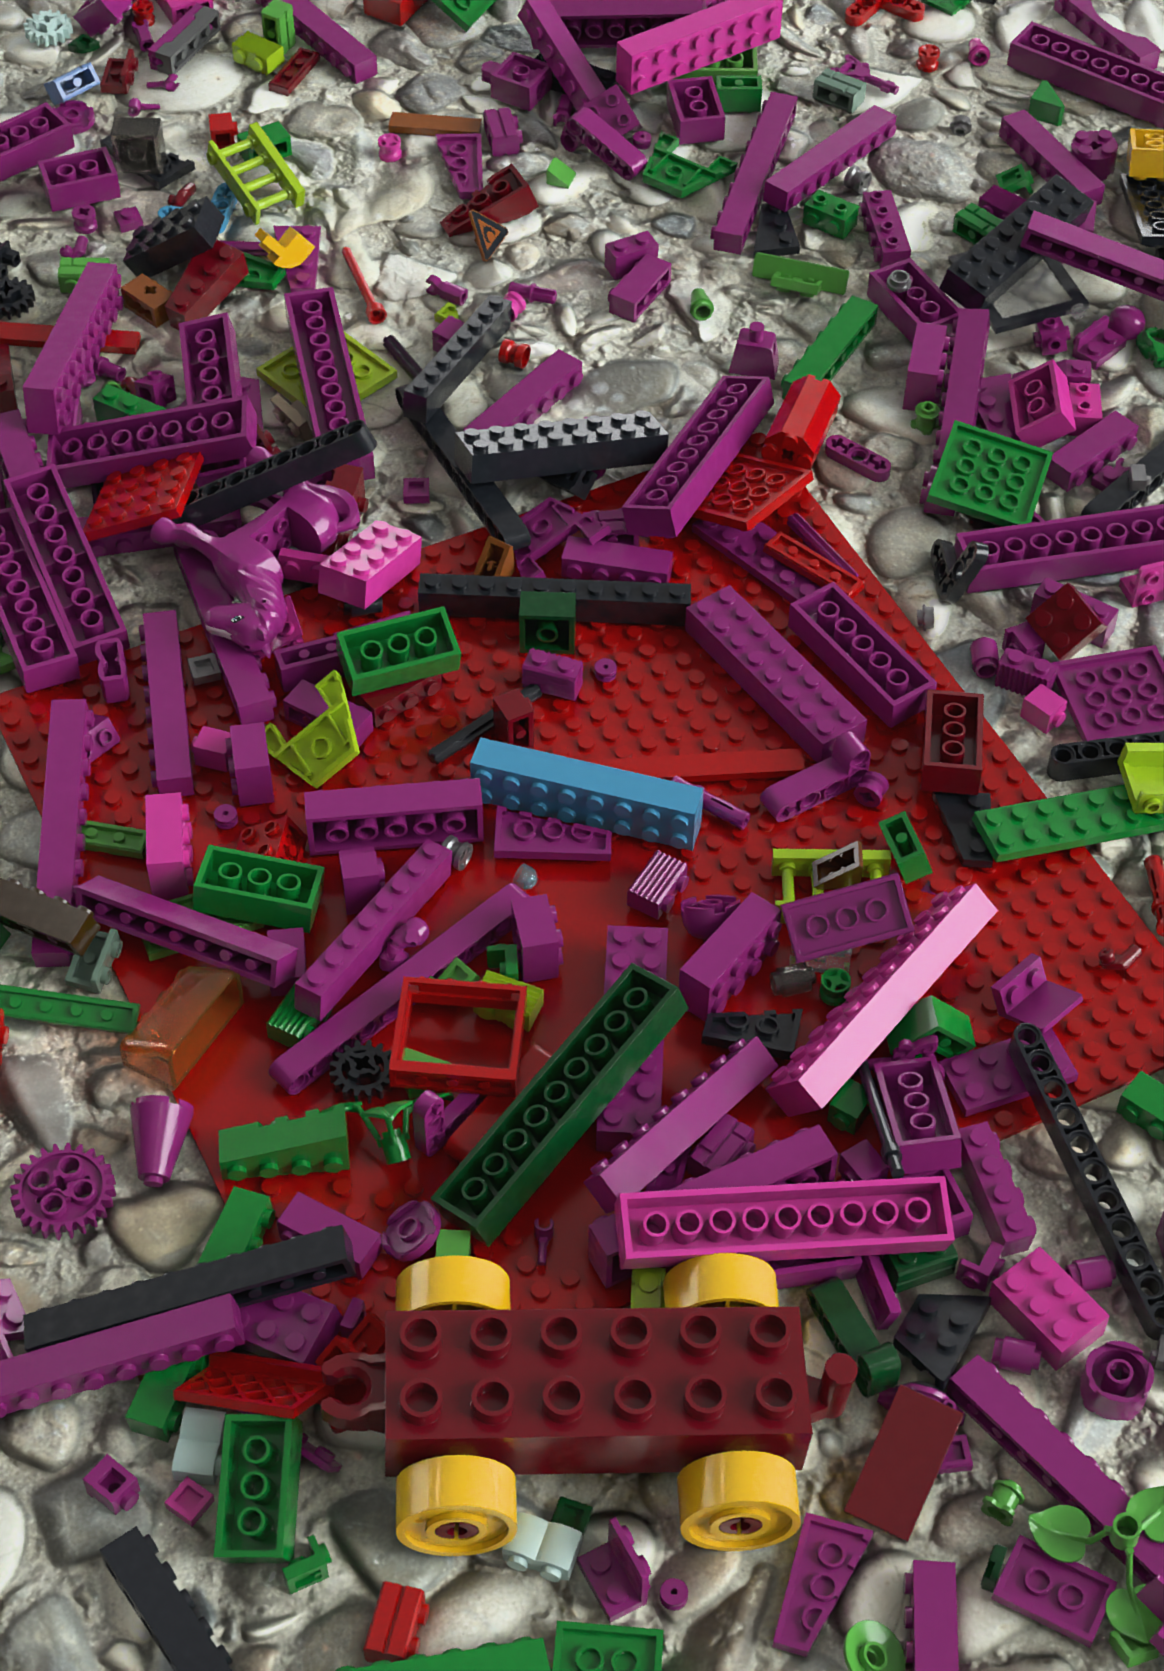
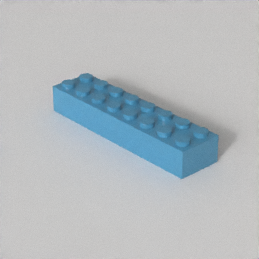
[470,737,704,851]

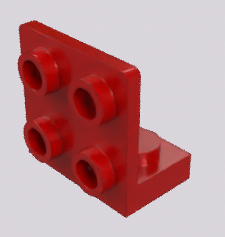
[236,816,308,862]

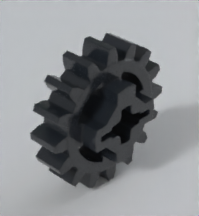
[0,276,36,320]
[329,1040,392,1104]

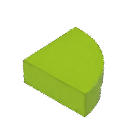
[434,302,459,324]

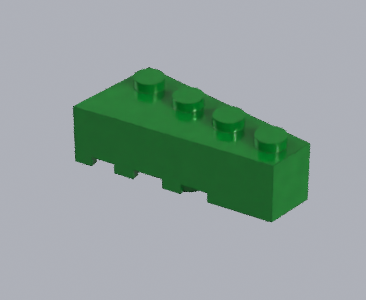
[219,1103,350,1181]

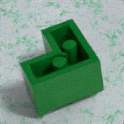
[886,995,976,1058]

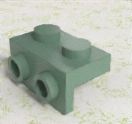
[64,928,123,994]

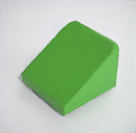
[546,157,576,189]

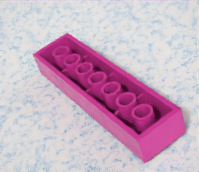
[616,0,783,95]

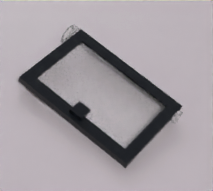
[948,252,1089,334]

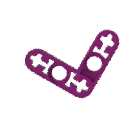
[412,1090,488,1157]

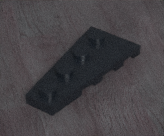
[100,131,195,190]

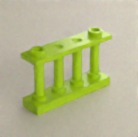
[206,122,306,225]
[771,849,891,924]

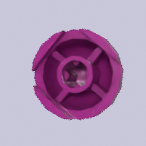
[680,895,740,943]

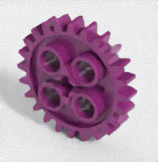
[10,1142,116,1240]

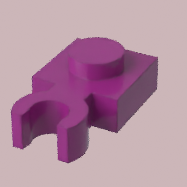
[1091,458,1130,491]

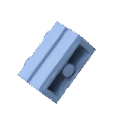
[44,62,100,105]

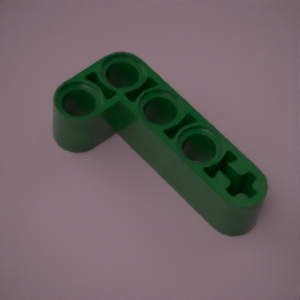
[806,1276,901,1398]

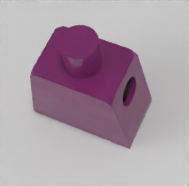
[729,322,779,380]

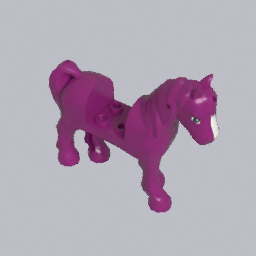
[150,446,361,659]

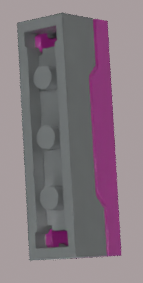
[148,3,221,75]

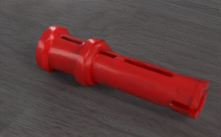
[1144,855,1164,937]

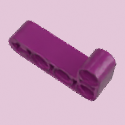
[560,107,647,180]
[760,731,871,822]

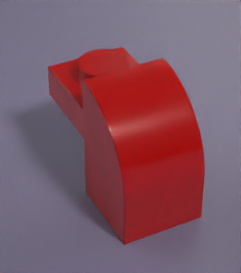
[315,1312,385,1386]

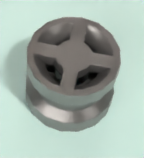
[843,165,872,194]
[442,835,473,871]

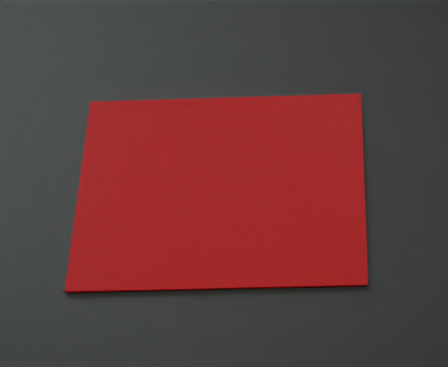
[0,432,1164,1434]

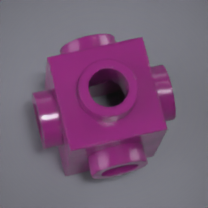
[1033,316,1070,356]
[134,370,177,407]

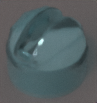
[513,863,538,889]

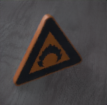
[469,209,508,262]

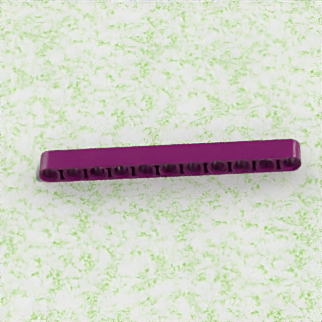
[269,883,531,1095]

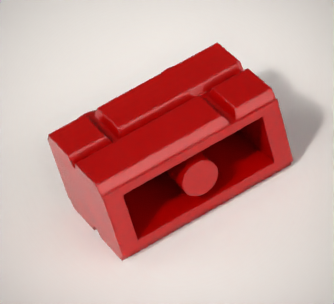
[363,1581,430,1663]

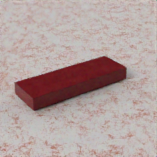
[268,47,320,96]

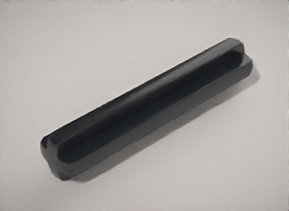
[383,335,423,380]

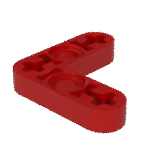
[845,0,925,27]

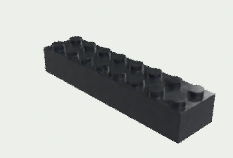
[939,174,1094,309]
[454,410,669,484]

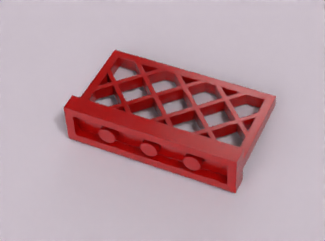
[173,1351,335,1419]

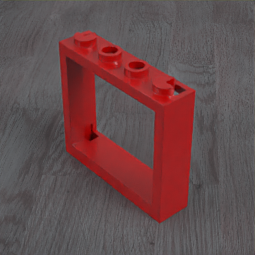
[389,976,527,1097]

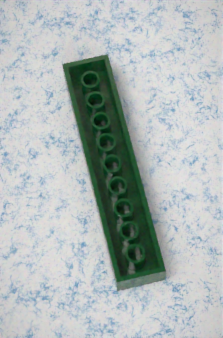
[430,963,689,1247]

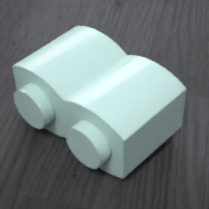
[172,1407,227,1486]
[502,1512,583,1582]

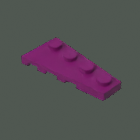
[273,225,321,293]
[494,805,612,861]
[772,1512,874,1657]

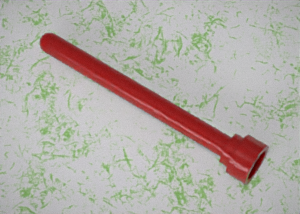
[342,246,387,324]

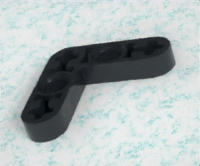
[930,539,989,603]

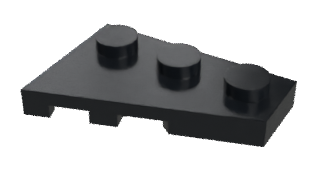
[932,792,993,868]

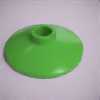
[843,1620,905,1671]

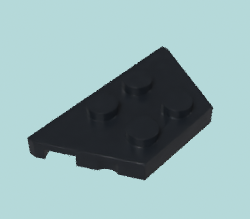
[893,1294,991,1390]

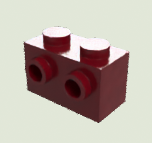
[493,688,534,749]

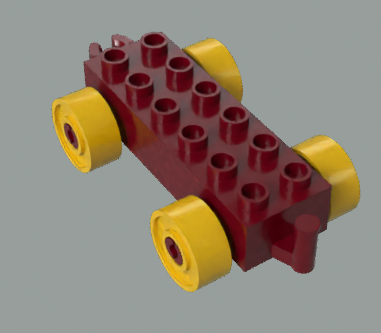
[321,1253,858,1556]

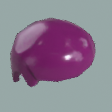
[1108,305,1146,340]

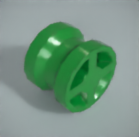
[819,968,851,1006]

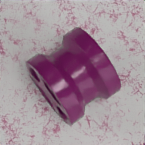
[72,204,98,234]
[854,771,889,808]

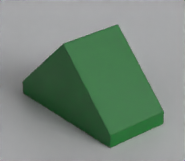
[1028,80,1065,126]

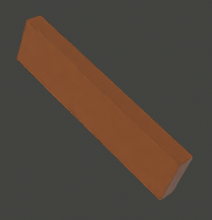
[388,112,482,136]

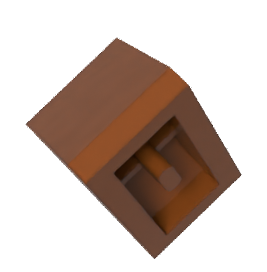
[473,536,515,577]

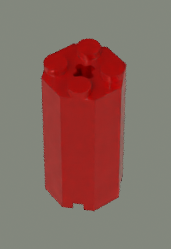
[761,374,841,470]

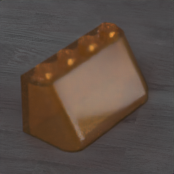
[120,966,244,1091]

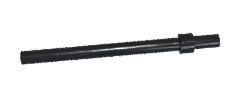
[857,1059,905,1179]

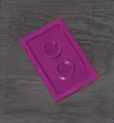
[991,1535,1118,1648]

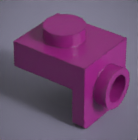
[955,1241,1006,1292]

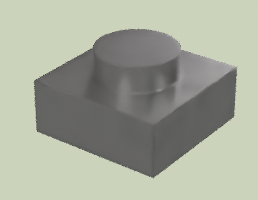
[187,653,222,686]

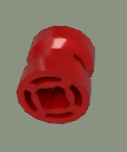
[498,338,531,369]

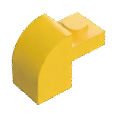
[255,226,315,268]

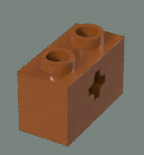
[121,273,173,328]

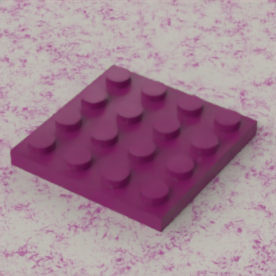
[1052,645,1164,741]

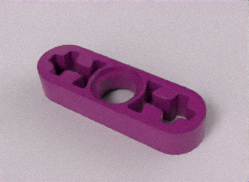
[825,435,891,482]

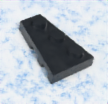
[753,203,800,259]
[701,1009,803,1060]

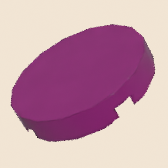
[53,100,95,135]
[381,1200,441,1262]

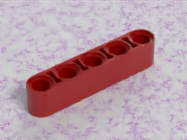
[444,1045,553,1163]

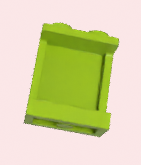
[1117,743,1164,814]

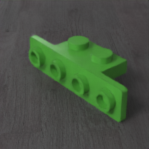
[752,252,850,297]

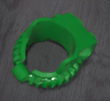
[1136,327,1164,368]

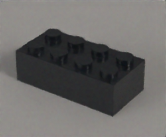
[122,196,225,278]

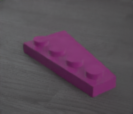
[435,133,483,200]
[977,373,1021,441]

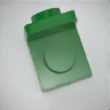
[996,163,1035,195]
[486,944,519,981]
[282,1534,332,1595]

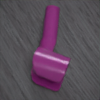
[147,73,180,92]
[128,98,160,117]
[534,1218,554,1265]

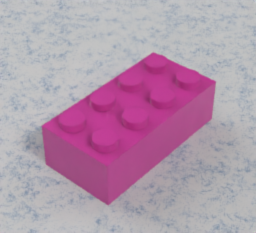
[318,520,422,610]

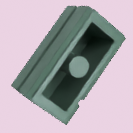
[813,68,866,114]

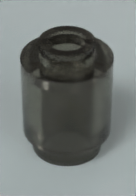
[769,961,816,998]

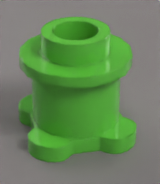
[910,401,940,436]
[981,1479,1025,1527]

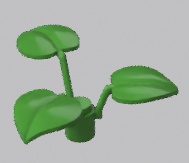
[1028,1486,1164,1645]

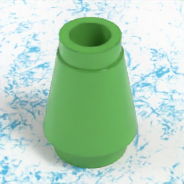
[690,288,714,321]

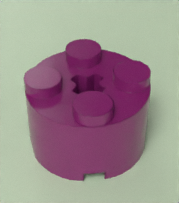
[1070,130,1118,181]
[1080,1340,1154,1421]

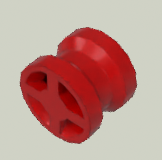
[132,0,156,27]
[916,44,940,72]

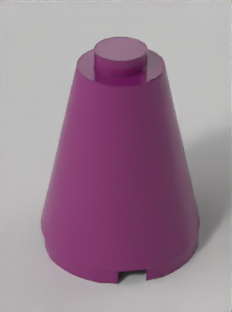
[130,1095,194,1188]

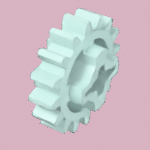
[23,10,73,47]

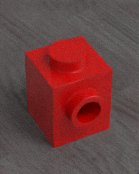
[208,112,238,150]

